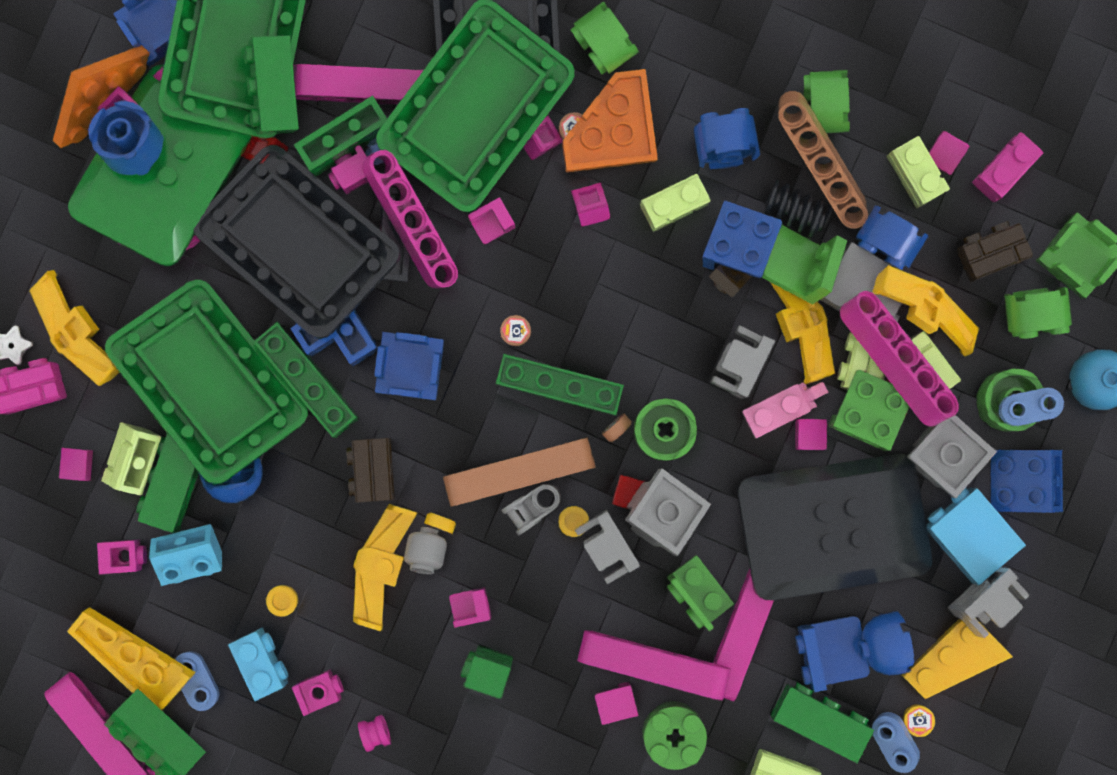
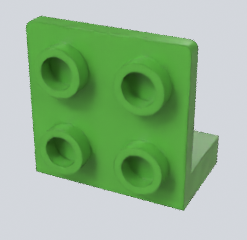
[762,225,847,305]
[828,370,909,451]
[667,555,734,631]

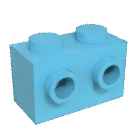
[149,524,222,586]
[228,628,289,701]

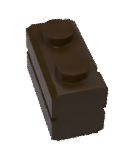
[957,221,1033,282]
[346,438,395,503]

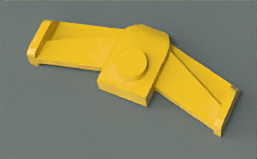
[873,265,979,357]
[29,270,119,386]
[770,282,835,385]
[353,504,418,631]

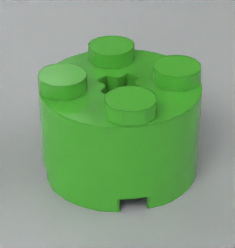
[571,1,639,75]
[804,70,850,134]
[1004,287,1072,339]
[977,369,1048,432]
[633,398,697,461]
[642,701,707,770]

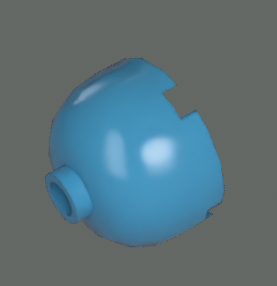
[1069,349,1117,410]

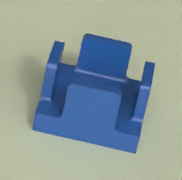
[114,0,176,67]
[374,332,444,400]

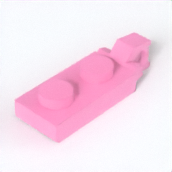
[742,382,828,439]

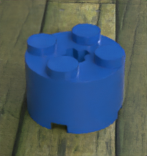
[88,101,164,175]
[693,108,760,169]
[855,205,928,270]

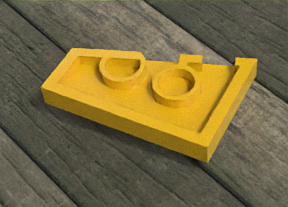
[902,618,1013,699]

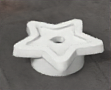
[0,326,33,365]

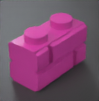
[972,132,1043,202]
[0,358,67,415]

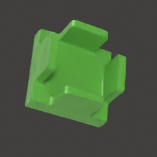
[1035,212,1117,299]

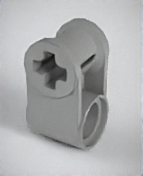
[501,483,561,536]

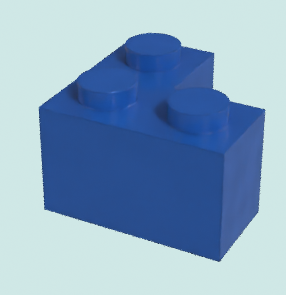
[290,310,378,366]

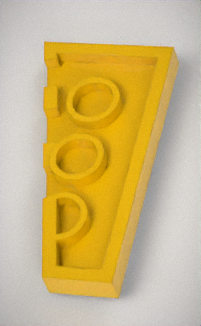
[67,607,196,711]

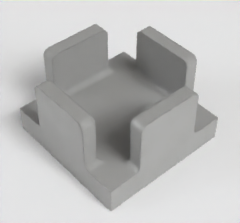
[710,326,775,399]
[907,415,997,498]
[625,469,711,556]
[575,510,640,584]
[947,567,1030,638]

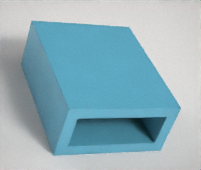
[926,488,1026,585]

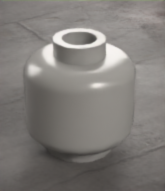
[404,527,447,575]

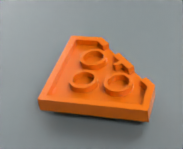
[53,45,150,148]
[562,69,658,172]

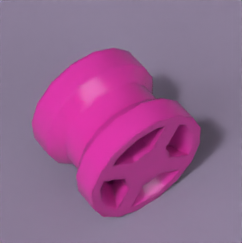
[358,715,391,752]

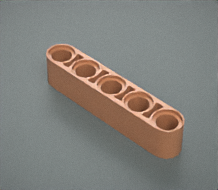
[778,91,868,229]
[443,438,596,507]

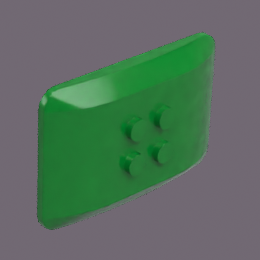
[158,0,306,139]
[376,0,575,212]
[68,64,252,266]
[105,279,308,485]

